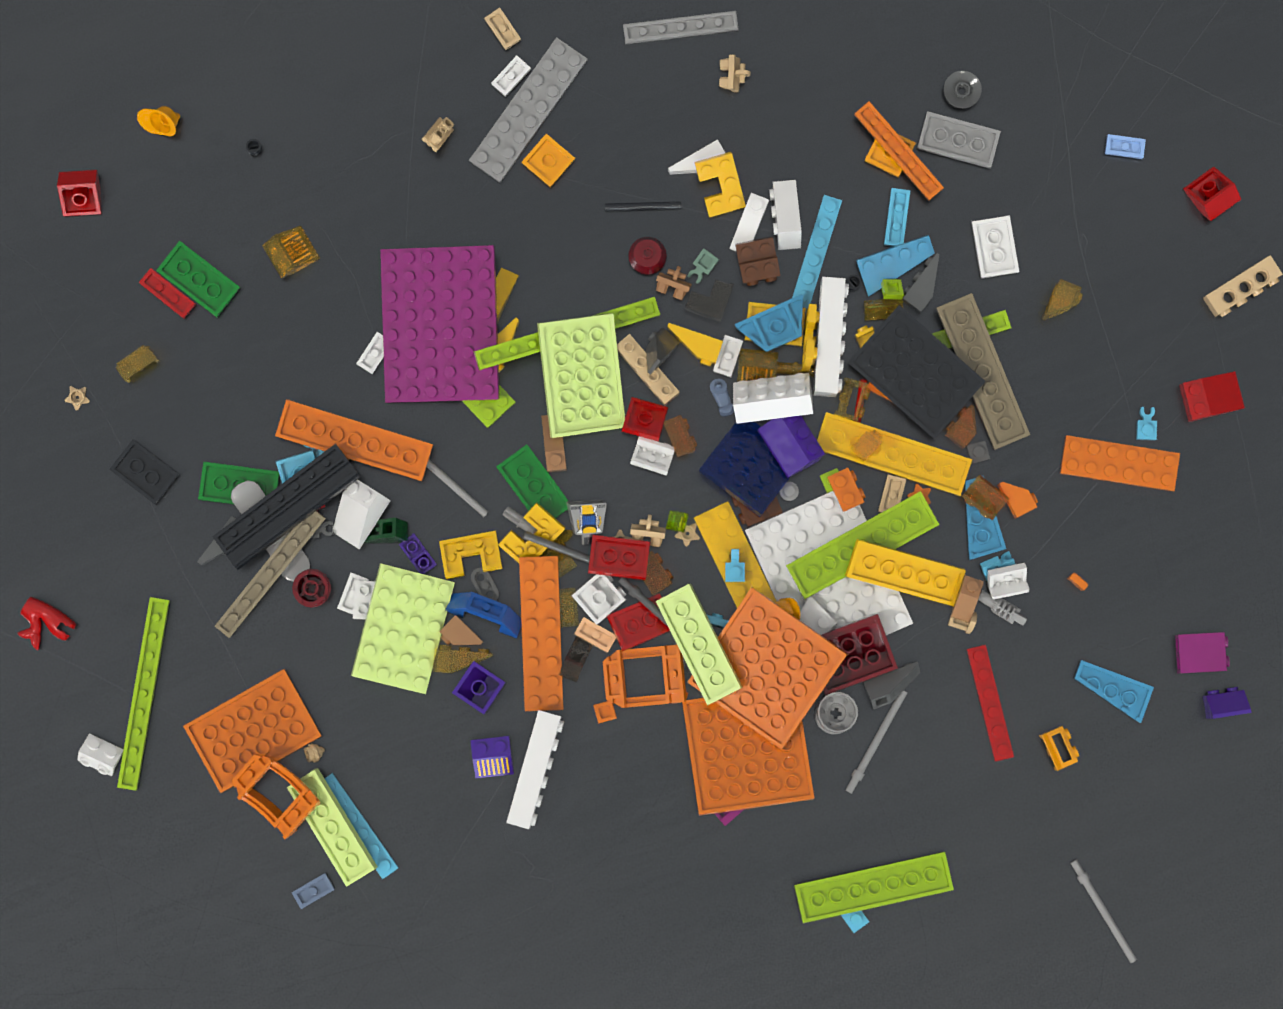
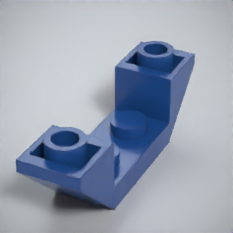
[445,592,522,638]

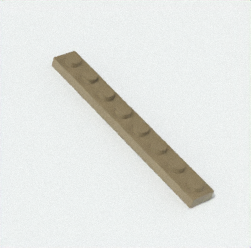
[215,511,326,638]

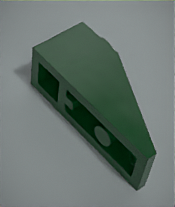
[346,517,408,543]

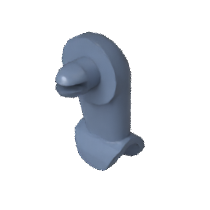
[710,379,734,417]

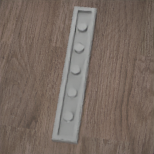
[623,11,738,44]

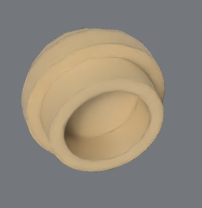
[304,743,325,763]

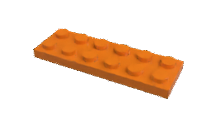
[1060,435,1180,492]

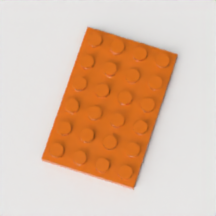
[183,669,322,793]

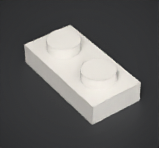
[491,56,531,97]
[356,332,384,374]
[713,335,743,378]
[337,573,369,614]

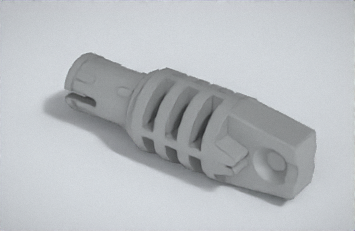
[978,590,1027,626]

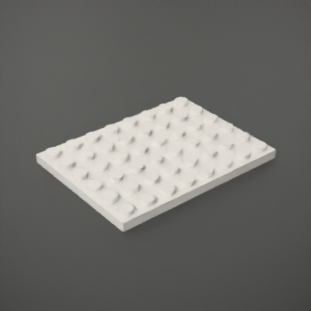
[745,491,913,635]

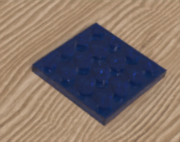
[699,421,790,517]

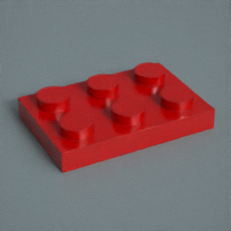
[588,535,650,580]
[607,593,670,651]

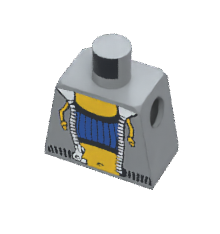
[567,500,606,545]

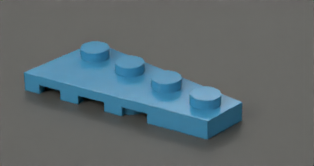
[856,235,935,297]
[965,476,1006,560]
[1074,660,1154,723]

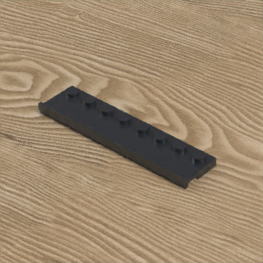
[212,443,361,570]

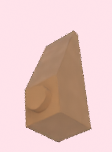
[541,415,567,473]

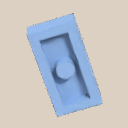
[1105,134,1146,159]

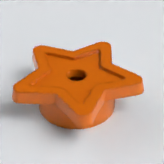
[907,483,931,505]

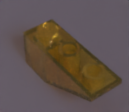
[433,645,493,673]

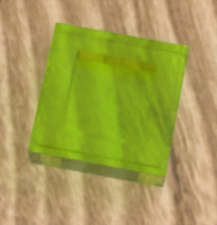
[666,510,688,533]

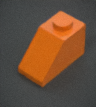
[997,482,1038,519]

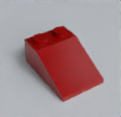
[1179,371,1245,422]

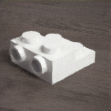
[572,574,626,625]

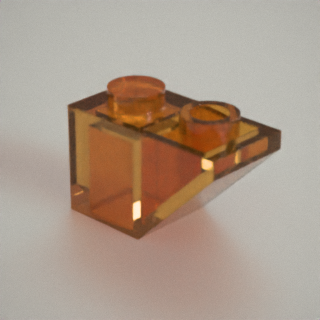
[945,404,977,450]

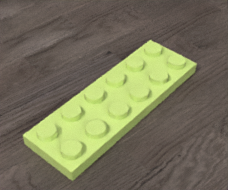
[656,584,743,705]
[287,768,378,887]

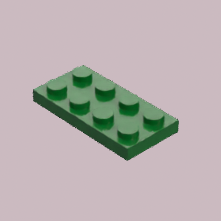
[156,241,240,317]
[496,444,569,519]
[198,462,280,505]

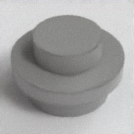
[779,482,799,501]

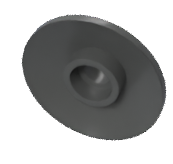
[944,71,982,109]

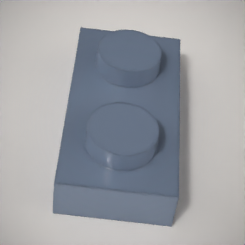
[292,873,335,909]

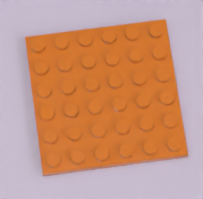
[688,587,848,749]
[682,698,814,816]

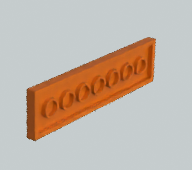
[275,399,433,481]
[519,556,563,711]

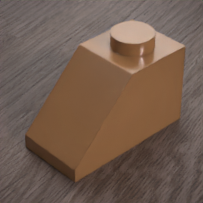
[951,575,984,623]
[439,615,484,646]

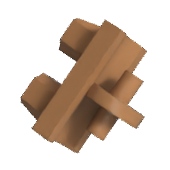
[656,266,692,300]

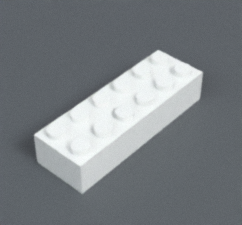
[813,277,849,397]
[506,710,564,829]

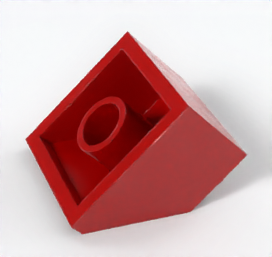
[1183,167,1241,221]
[57,170,101,216]

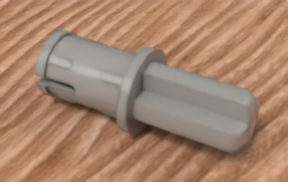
[502,507,537,534]

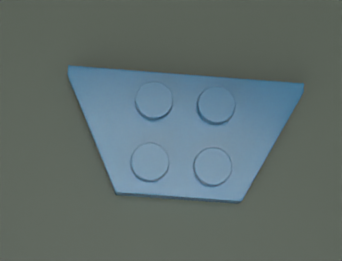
[735,294,803,353]

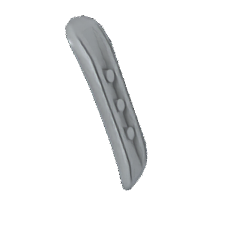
[231,481,310,582]

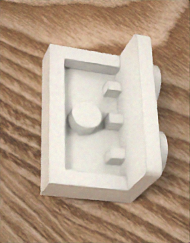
[630,436,675,476]
[987,563,1029,599]
[77,734,124,776]

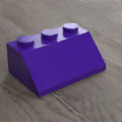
[758,415,825,478]

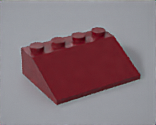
[822,614,898,695]

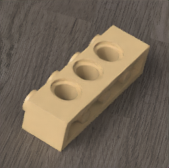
[1203,255,1283,317]
[617,334,679,406]

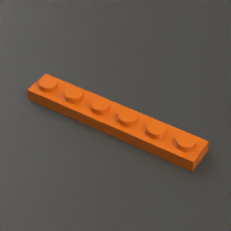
[854,101,944,201]

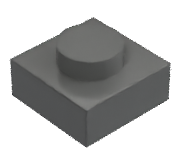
[966,441,990,464]

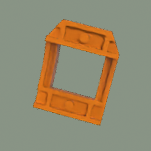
[603,644,689,708]
[232,754,320,839]

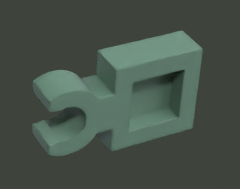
[688,248,720,284]

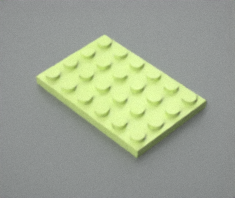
[537,313,625,438]
[351,563,455,694]

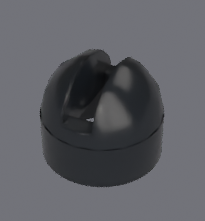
[246,139,262,156]
[845,275,862,291]

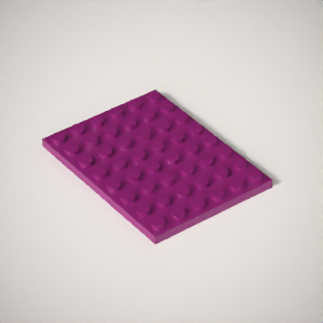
[380,245,500,403]

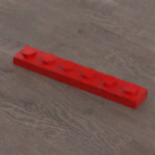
[966,645,1014,762]

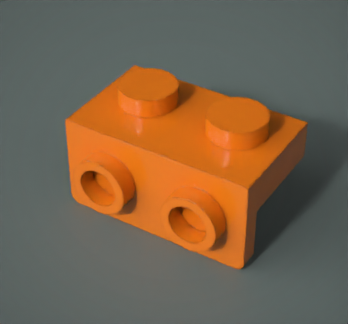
[827,468,866,512]

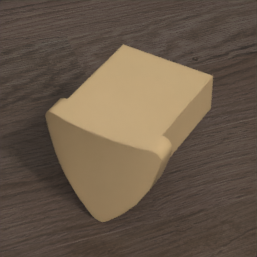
[948,607,977,634]

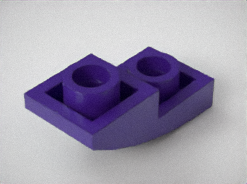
[399,533,437,574]

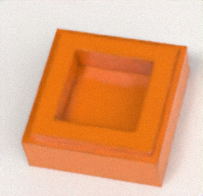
[1067,573,1088,591]
[593,701,617,724]

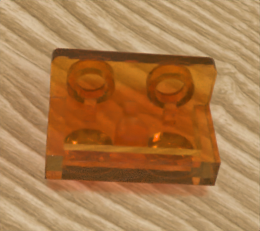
[664,415,697,457]
[962,474,1009,520]
[643,551,673,596]

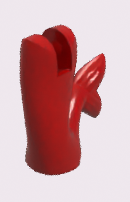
[18,596,77,650]

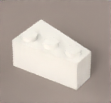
[769,180,801,250]

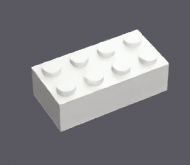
[733,373,813,423]

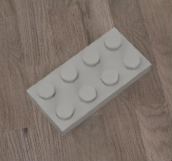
[917,111,1001,169]

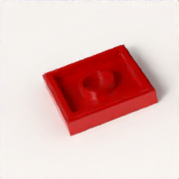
[622,397,668,442]

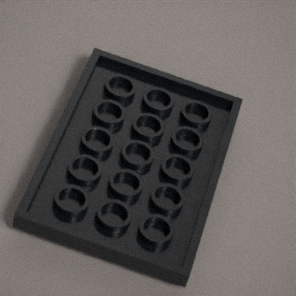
[848,305,986,439]

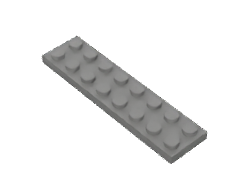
[469,37,588,183]

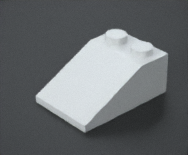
[332,480,390,549]

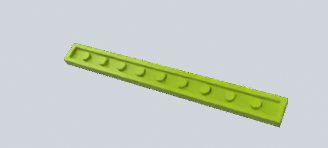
[474,297,660,370]
[117,597,170,791]

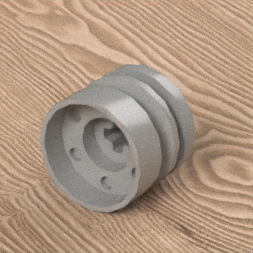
[814,692,858,734]

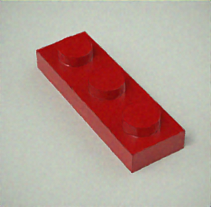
[139,268,196,319]

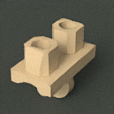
[719,55,751,92]
[421,117,454,152]
[630,514,666,547]

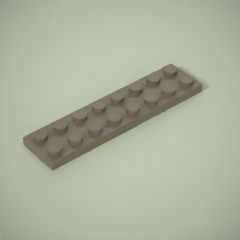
[936,293,1030,450]

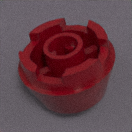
[629,237,667,274]
[292,569,331,607]

